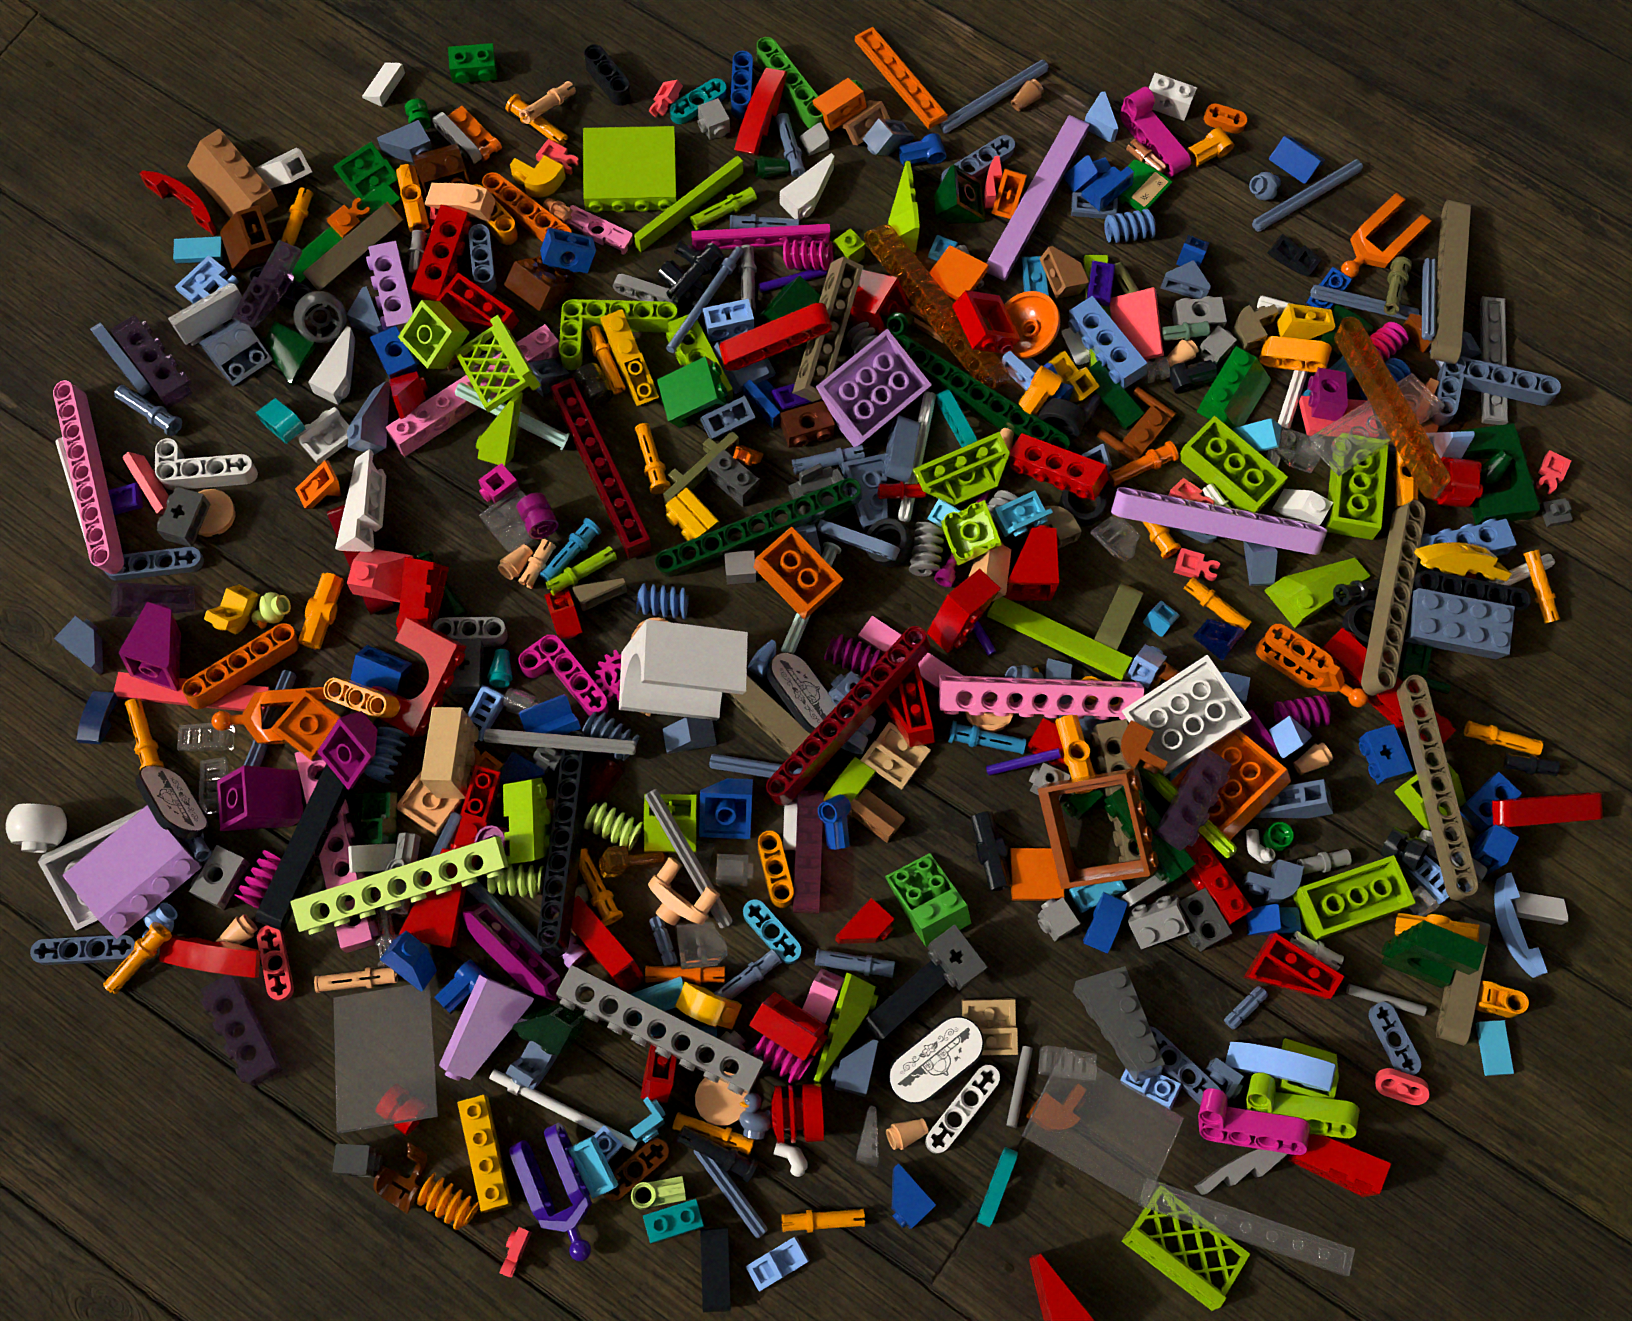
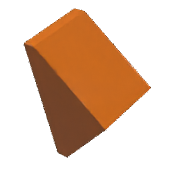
[992,168,1027,219]

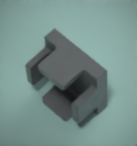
[788,463,853,526]

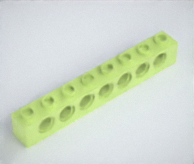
[290,837,509,935]

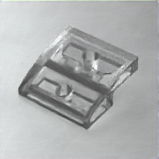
[479,487,534,553]

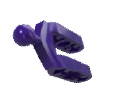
[509,1123,592,1262]

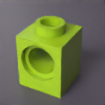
[833,228,866,263]

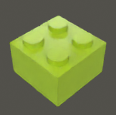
[398,300,470,369]

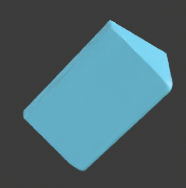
[1232,419,1282,452]

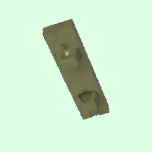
[663,431,739,504]

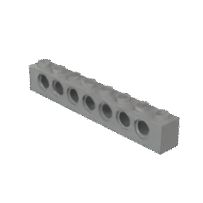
[556,965,764,1096]

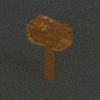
[599,846,664,878]

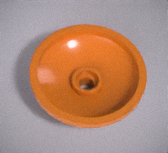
[1004,291,1060,359]

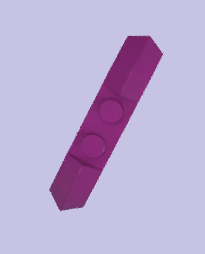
[462,903,561,1000]

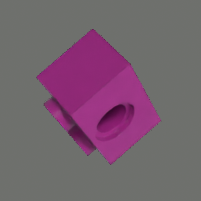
[1308,367,1348,422]

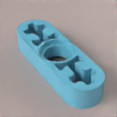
[743,900,801,964]

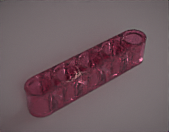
[793,789,824,914]

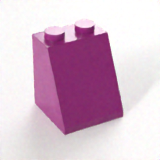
[119,602,181,691]
[217,765,304,831]

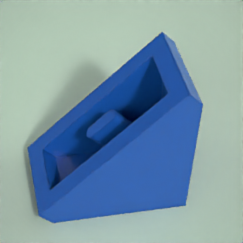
[1176,235,1209,267]

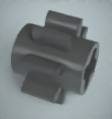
[533,747,562,774]

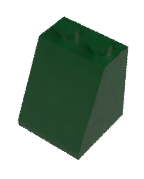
[756,275,821,353]

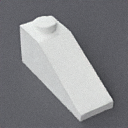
[780,153,834,220]
[309,326,355,405]

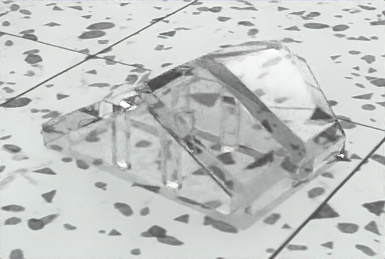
[1090,515,1140,562]
[676,922,728,969]

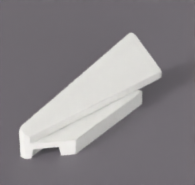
[335,449,386,552]

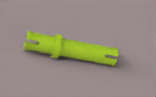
[690,187,757,230]
[546,546,617,596]

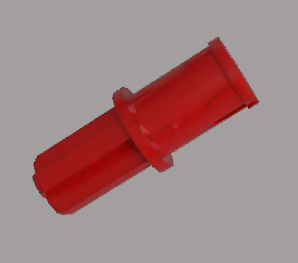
[878,481,927,501]

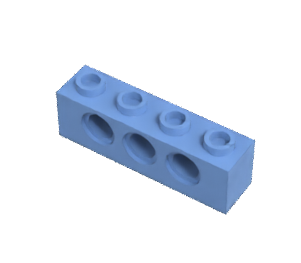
[1068,296,1148,389]
[1416,518,1517,573]

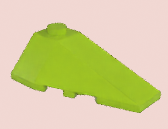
[883,161,920,253]
[813,973,878,1084]

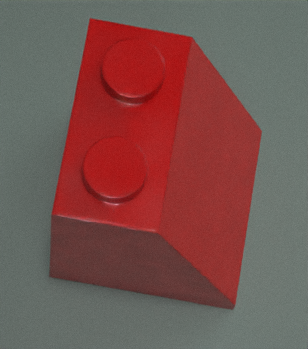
[847,270,911,336]
[1003,525,1059,601]

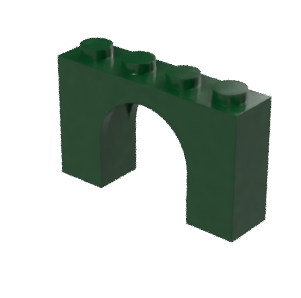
[1459,423,1540,525]
[1381,920,1486,988]

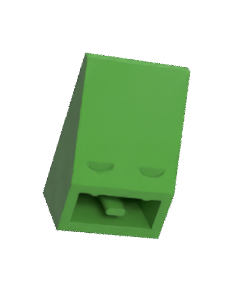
[885,853,971,947]

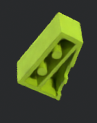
[503,778,551,864]

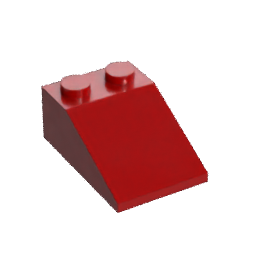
[1029,1254,1094,1321]

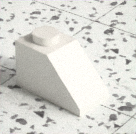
[1272,489,1333,526]

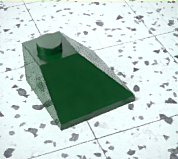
[934,164,986,224]

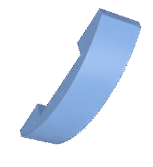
[1494,873,1548,978]
[1225,1042,1336,1092]

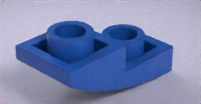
[1306,267,1352,309]
[1083,892,1127,954]

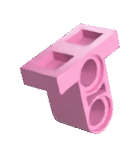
[803,968,845,1024]

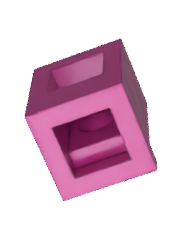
[478,463,519,505]

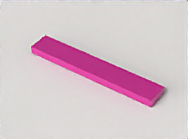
[691,224,830,250]

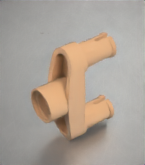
[648,857,720,926]

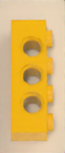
[457,1095,512,1213]

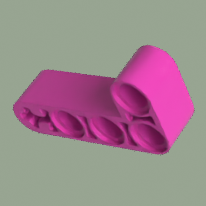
[1120,86,1191,177]
[519,635,609,717]
[1198,1088,1311,1155]

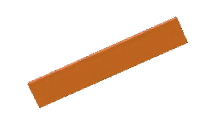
[855,27,948,129]

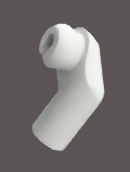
[1246,829,1275,864]
[774,1143,808,1177]

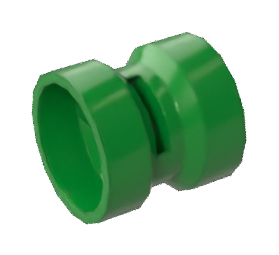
[404,99,432,130]
[1262,822,1294,853]

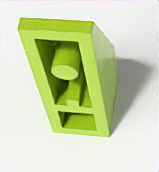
[476,392,523,466]

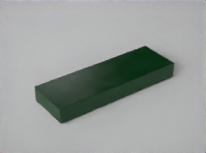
[1088,360,1145,430]

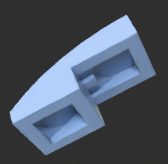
[745,1236,810,1291]

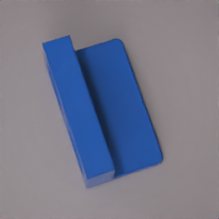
[1269,135,1325,183]
[1081,166,1134,212]
[743,380,780,428]
[351,645,412,694]
[519,694,581,747]

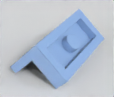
[1000,351,1040,391]

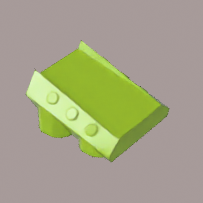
[941,500,1002,565]

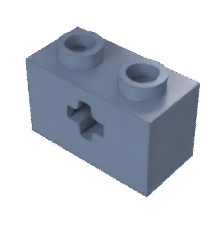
[700,396,755,440]

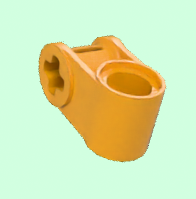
[1475,981,1529,1018]

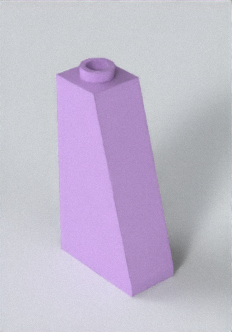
[439,975,534,1081]

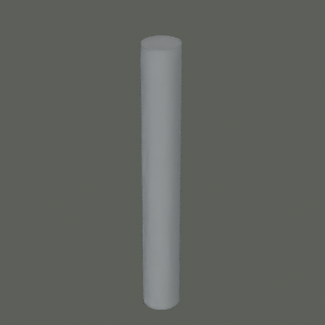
[1346,984,1427,1016]
[1006,1046,1033,1128]

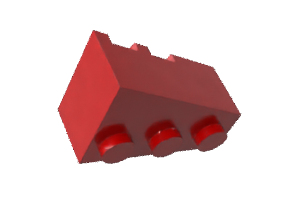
[436,273,519,333]
[396,557,449,633]
[926,568,1002,653]
[878,664,935,747]
[1243,933,1344,999]
[1288,1134,1391,1197]

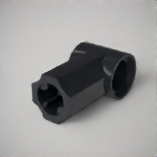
[1167,360,1217,394]

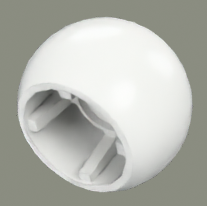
[6,804,67,853]

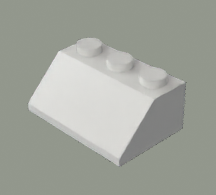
[168,283,248,346]

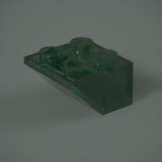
[512,1004,587,1056]

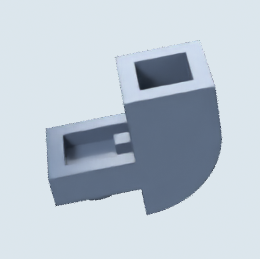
[1241,860,1304,905]
[506,1033,562,1090]

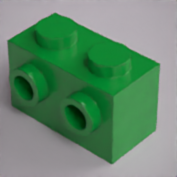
[448,43,498,83]

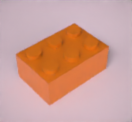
[753,527,843,620]

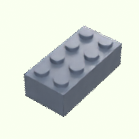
[1403,588,1515,659]

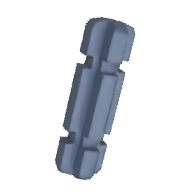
[649,916,677,966]
[1224,986,1268,1029]

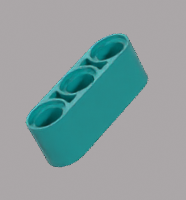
[255,398,306,444]

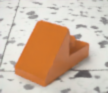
[295,460,341,509]

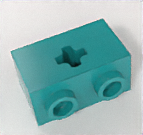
[643,1199,704,1244]

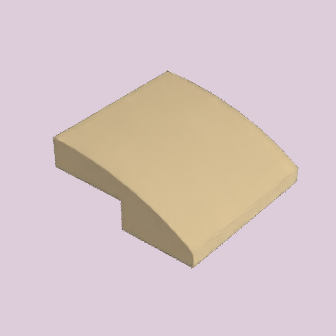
[860,722,931,790]
[962,998,1018,1055]

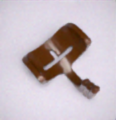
[373,1142,427,1214]

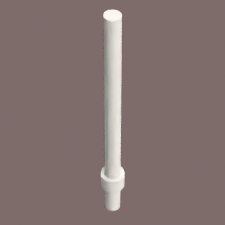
[489,1069,638,1151]

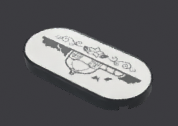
[767,652,837,737]
[135,766,208,839]
[888,1016,984,1104]

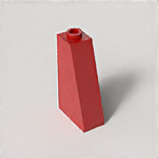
[399,844,467,947]
[558,895,645,994]

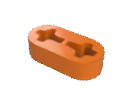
[1204,104,1247,134]

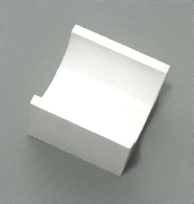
[619,619,748,721]

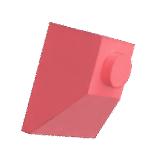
[347,549,414,603]

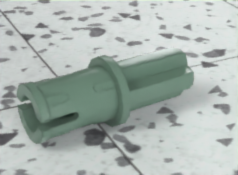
[1161,321,1210,341]

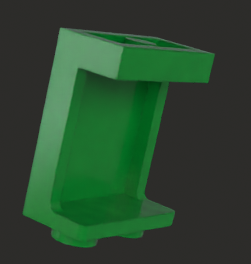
[657,356,728,428]

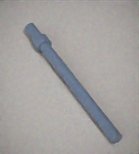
[666,246,743,353]

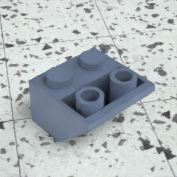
[199,316,273,386]

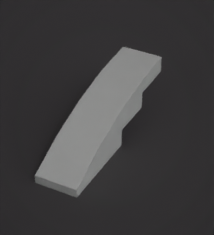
[1194,1149,1287,1195]

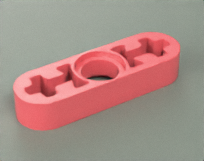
[257,925,294,1002]

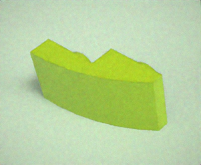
[823,757,875,803]

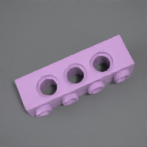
[366,241,414,333]

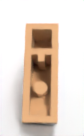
[425,183,496,221]

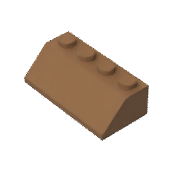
[187,128,278,219]

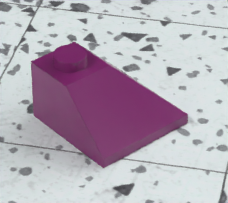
[317,711,378,790]

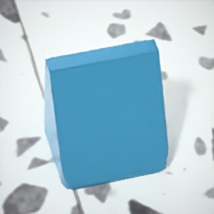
[1143,601,1180,637]

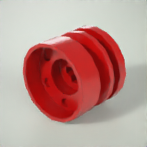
[771,1083,824,1144]

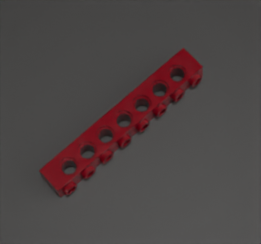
[551,378,651,560]

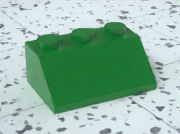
[1197,346,1271,430]

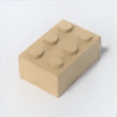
[420,707,479,799]

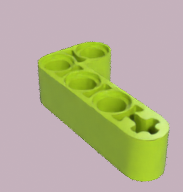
[1246,1073,1360,1138]

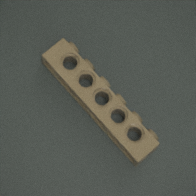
[792,256,864,402]
[1090,719,1144,862]

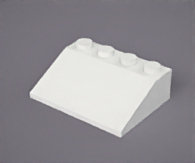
[1122,655,1251,776]
[38,809,141,931]

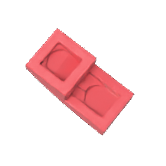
[984,156,1002,209]

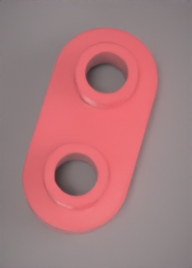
[1375,1068,1429,1105]

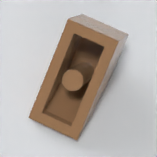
[1040,246,1089,299]

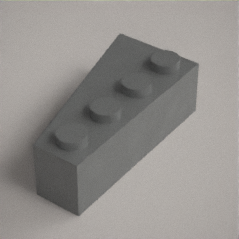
[1073,966,1165,1082]

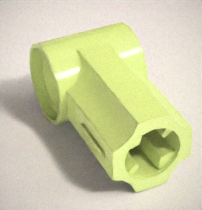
[631,1176,686,1209]

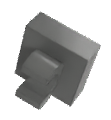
[1540,498,1573,527]

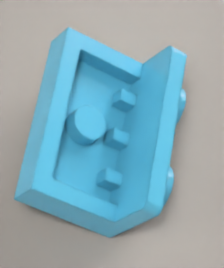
[991,490,1053,537]
[630,1097,666,1143]

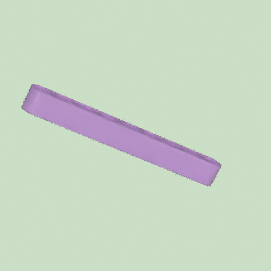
[986,115,1090,281]
[1111,487,1327,555]

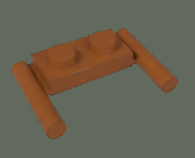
[1097,386,1176,461]

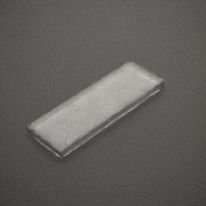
[1306,373,1445,476]

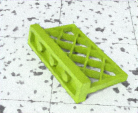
[454,315,541,413]
[1122,1186,1250,1311]

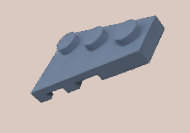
[840,453,887,530]

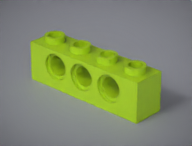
[666,314,733,411]

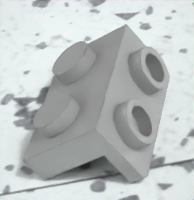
[1128,895,1190,949]

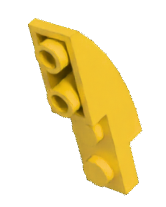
[600,309,659,406]
[1414,542,1512,582]

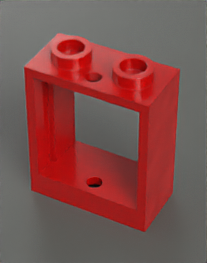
[952,290,1020,354]
[749,992,829,1061]

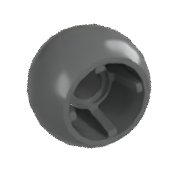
[294,291,347,343]

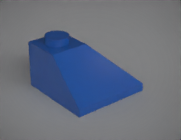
[699,778,753,839]

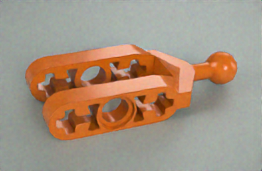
[1341,193,1432,279]
[1256,624,1369,708]
[211,687,333,745]

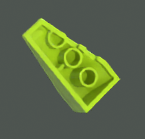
[1265,558,1370,628]

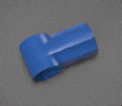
[898,133,946,166]
[818,794,851,850]
[434,959,490,1014]

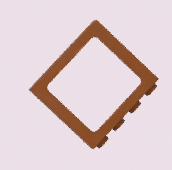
[1037,768,1158,889]

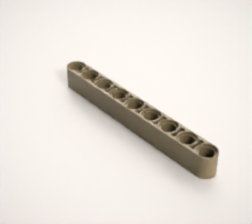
[1430,200,1471,364]
[1361,500,1426,696]
[1397,675,1478,901]

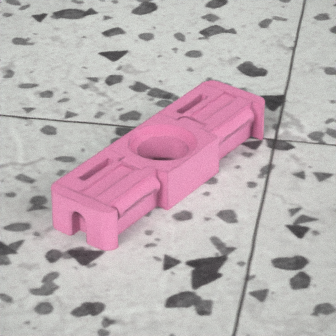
[563,205,633,255]

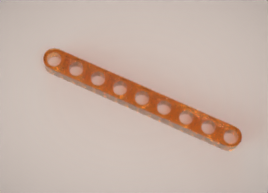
[864,224,1010,390]
[1334,317,1451,499]

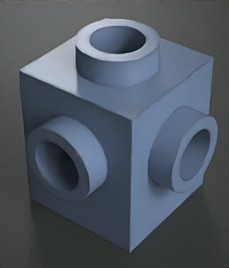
[828,671,871,706]

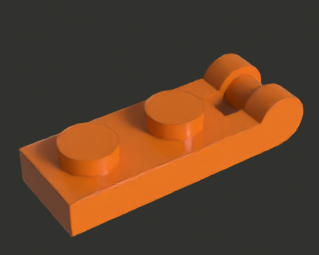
[448,106,502,161]

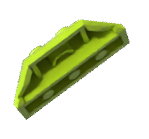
[913,432,1010,506]

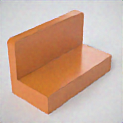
[813,78,867,131]

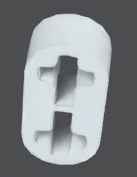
[783,802,797,850]

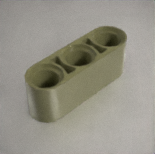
[1094,582,1144,650]

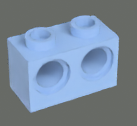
[703,299,754,342]

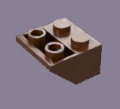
[412,144,470,198]
[220,205,279,272]
[504,256,575,311]

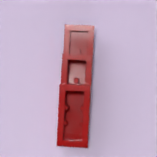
[734,68,787,156]
[159,935,260,978]

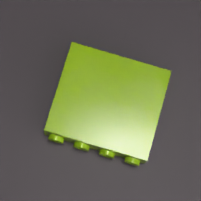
[583,126,676,213]

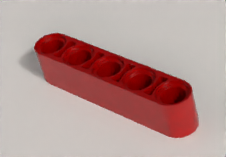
[719,303,832,371]
[1492,793,1603,827]

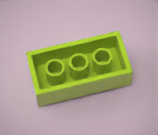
[1179,416,1288,513]
[1325,434,1389,540]
[1292,855,1416,941]

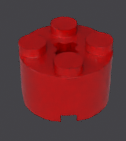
[1430,457,1483,508]

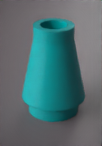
[487,649,512,688]

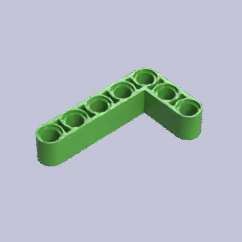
[757,37,863,129]

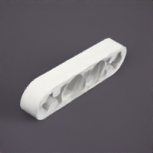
[925,1065,1000,1154]

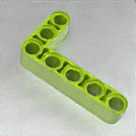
[559,299,678,370]

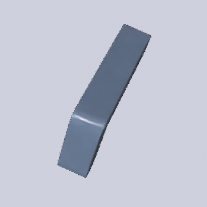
[1430,356,1561,426]

